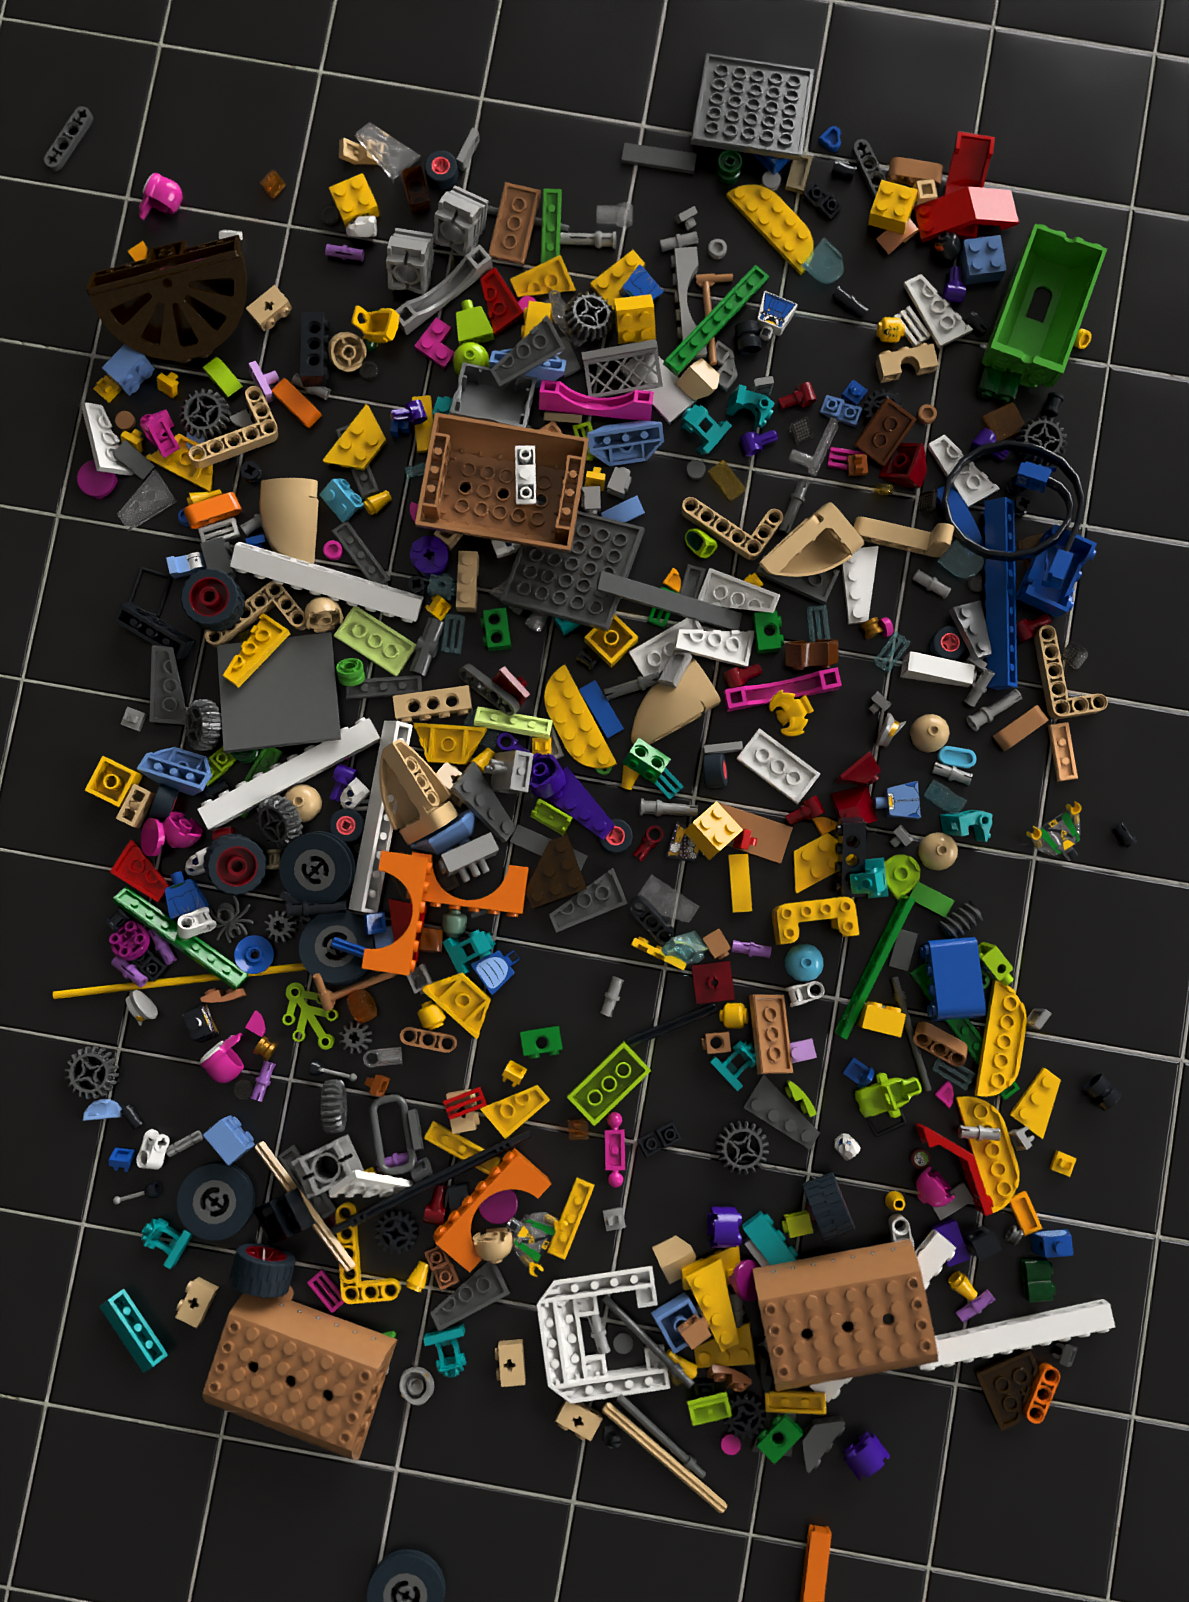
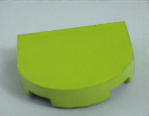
[884,854,920,900]

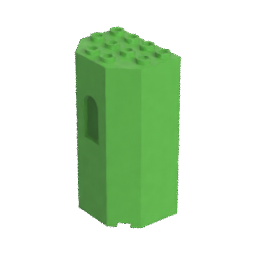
[981,224,1107,388]

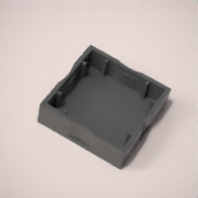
[449,362,537,428]

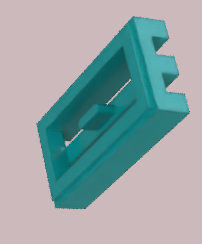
[655,767,684,800]

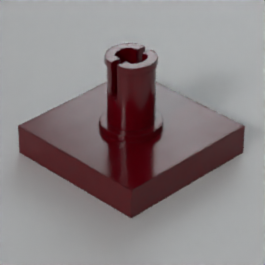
[492,666,530,713]
[691,961,735,1004]

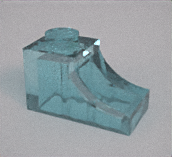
[661,931,709,964]

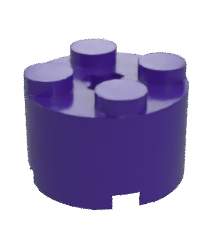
[410,536,450,579]
[529,753,566,799]
[707,1207,742,1248]
[843,1431,890,1481]

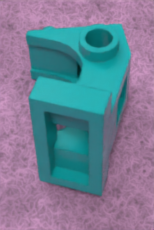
[726,384,775,430]
[681,404,732,455]
[940,810,993,842]
[850,857,889,898]
[443,929,496,974]
[709,1039,756,1091]
[141,1218,193,1269]
[423,1324,466,1378]

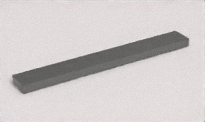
[596,571,742,631]

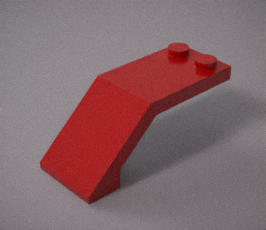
[944,131,995,240]
[914,187,1019,242]
[915,1123,994,1216]

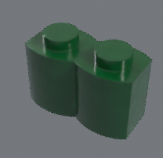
[976,367,1021,404]
[1021,1257,1056,1303]

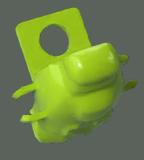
[855,1073,922,1118]

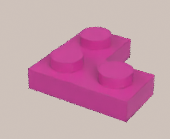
[414,317,454,370]

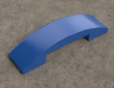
[932,485,984,557]

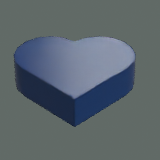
[818,126,841,152]

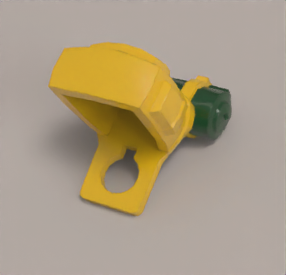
[351,306,399,351]

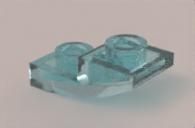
[924,780,967,814]

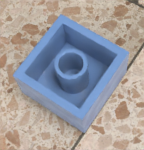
[960,235,1007,285]
[102,344,155,396]
[203,1115,255,1166]
[651,1292,700,1354]

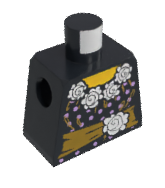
[665,822,707,863]
[182,1002,220,1043]

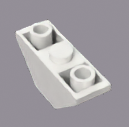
[515,446,536,505]

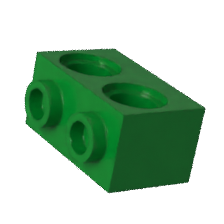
[480,608,511,651]
[622,738,670,784]

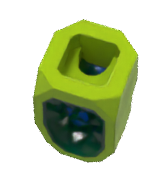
[685,528,717,558]

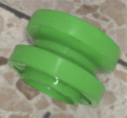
[336,658,365,686]

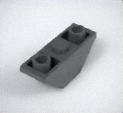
[800,1416,845,1473]

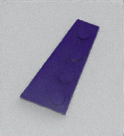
[547,766,615,841]

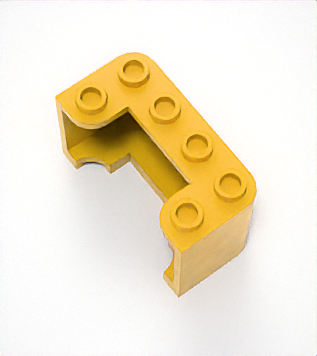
[772,897,859,945]

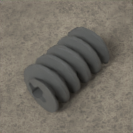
[938,900,983,939]

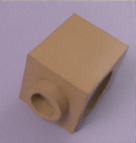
[702,929,731,960]
[701,1031,731,1054]
[677,1313,711,1350]

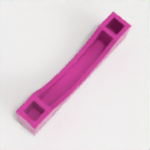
[539,380,654,421]
[723,667,842,712]

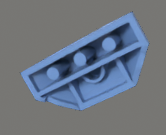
[489,349,566,388]
[587,420,664,466]
[137,747,212,796]
[409,809,477,856]

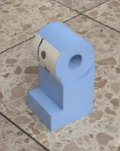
[166,552,206,578]

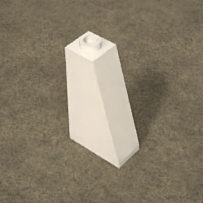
[900,651,977,687]

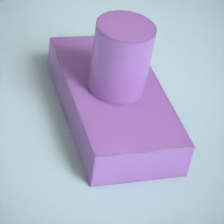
[249,361,279,403]
[790,1038,817,1063]

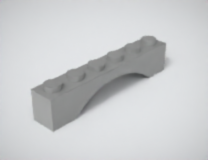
[395,244,493,336]
[671,247,707,362]

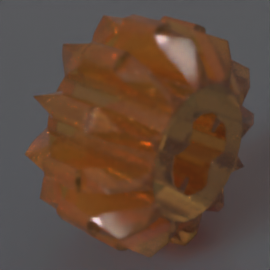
[347,989,377,1024]

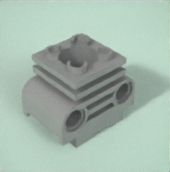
[433,186,488,256]
[386,228,434,294]
[291,1134,364,1199]

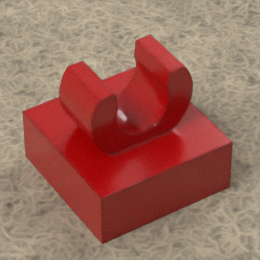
[733,829,757,850]

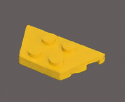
[323,404,387,471]
[146,434,213,492]
[414,723,487,765]
[793,833,853,894]
[422,973,491,1039]

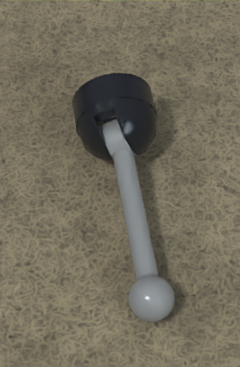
[309,1060,357,1081]
[113,1181,161,1204]

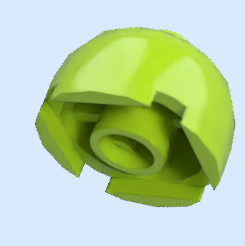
[453,342,490,375]

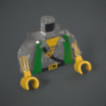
[1026,801,1081,861]
[506,1212,568,1277]

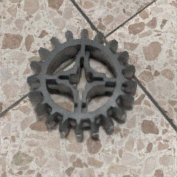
[564,291,614,342]
[179,389,231,440]
[1015,415,1067,466]
[185,699,222,751]
[256,795,303,847]
[65,1046,119,1099]
[320,1079,347,1134]
[716,1121,769,1175]

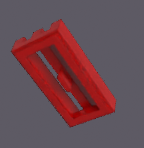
[443,1087,487,1120]

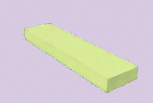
[474,707,553,739]

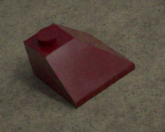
[879,443,927,488]
[834,751,881,786]
[830,785,877,824]

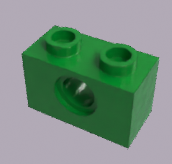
[752,610,784,654]
[520,1025,563,1059]
[757,1413,802,1464]

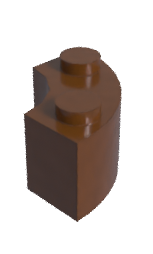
[785,639,838,670]

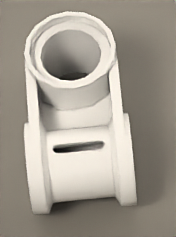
[177,907,217,939]
[785,981,824,1007]
[136,1129,169,1169]
[888,1213,915,1250]

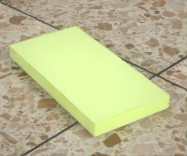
[333,606,416,677]

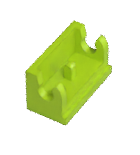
[530,798,573,836]
[687,1392,732,1426]

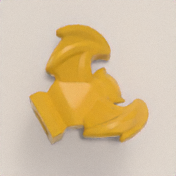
[769,690,814,737]

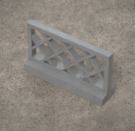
[582,339,663,398]

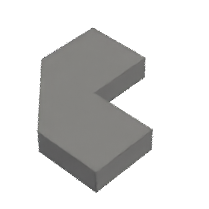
[707,341,737,392]

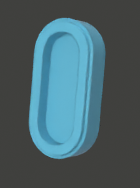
[937,746,976,769]

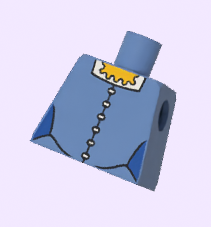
[874,781,921,820]

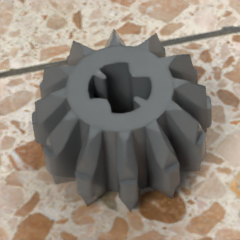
[264,910,297,943]
[339,1021,372,1054]

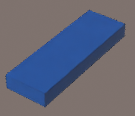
[579,680,624,739]

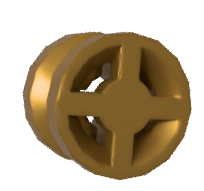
[860,617,883,639]
[253,1036,278,1061]

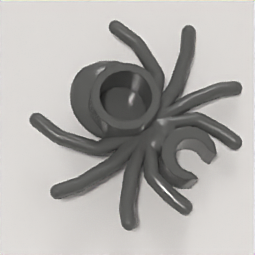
[209,895,254,943]

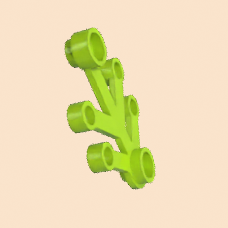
[282,983,338,1050]

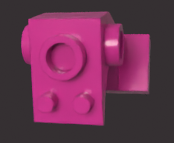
[140,409,180,458]

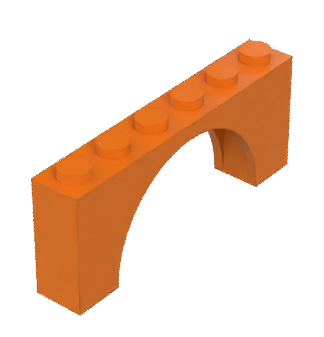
[362,851,432,976]
[406,852,529,918]
[433,1148,551,1272]

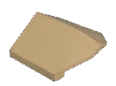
[676,358,720,401]
[652,1235,696,1284]

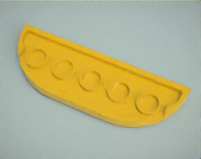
[726,185,813,276]
[544,665,617,769]
[974,980,1027,1097]
[955,1096,1020,1213]

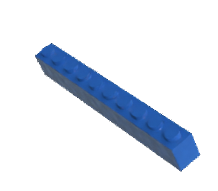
[983,497,1017,690]

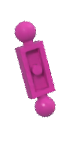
[605,1112,625,1188]

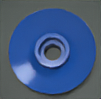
[234,935,274,974]

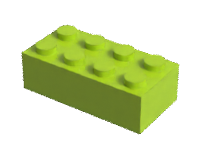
[567,1041,651,1126]

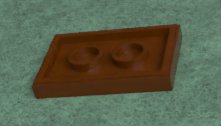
[853,397,917,467]

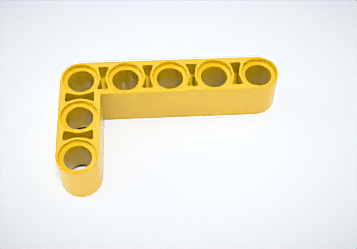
[335,1202,401,1304]

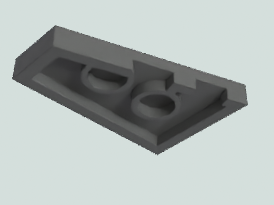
[949,600,992,661]

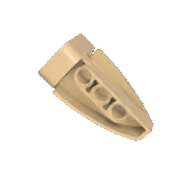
[259,478,318,564]
[759,502,865,577]
[631,657,721,745]
[379,739,459,845]

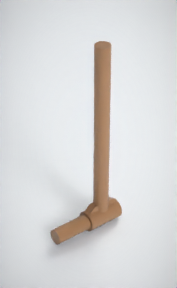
[695,273,733,366]
[313,965,417,1011]

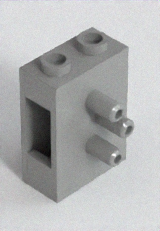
[484,750,534,794]
[438,832,499,883]

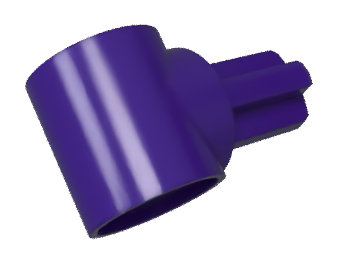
[943,266,966,303]
[390,400,428,425]
[971,428,1009,461]
[739,430,778,456]
[497,733,532,753]
[330,763,357,802]

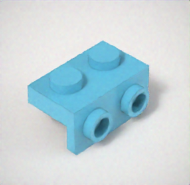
[319,478,364,523]

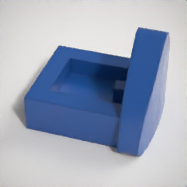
[842,1057,874,1088]

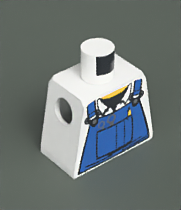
[757,291,797,341]

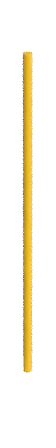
[53,958,343,999]

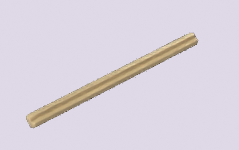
[255,1142,355,1272]
[602,1402,727,1513]

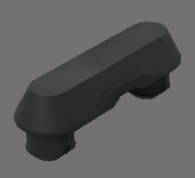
[602,1397,621,1449]

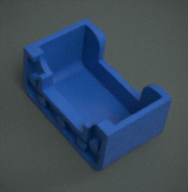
[1016,524,1097,618]
[920,937,986,1022]

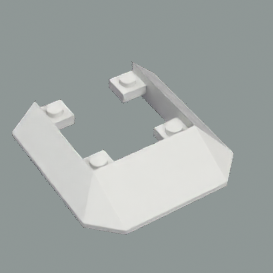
[537,1266,670,1404]

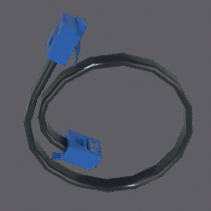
[941,440,1085,590]

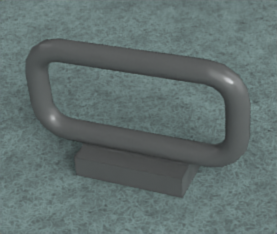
[369,1094,424,1175]

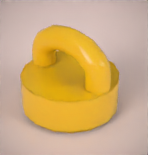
[1074,329,1091,349]

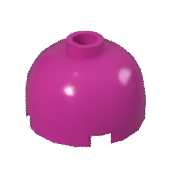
[163,811,203,848]
[916,1166,955,1207]

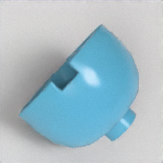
[784,944,824,982]

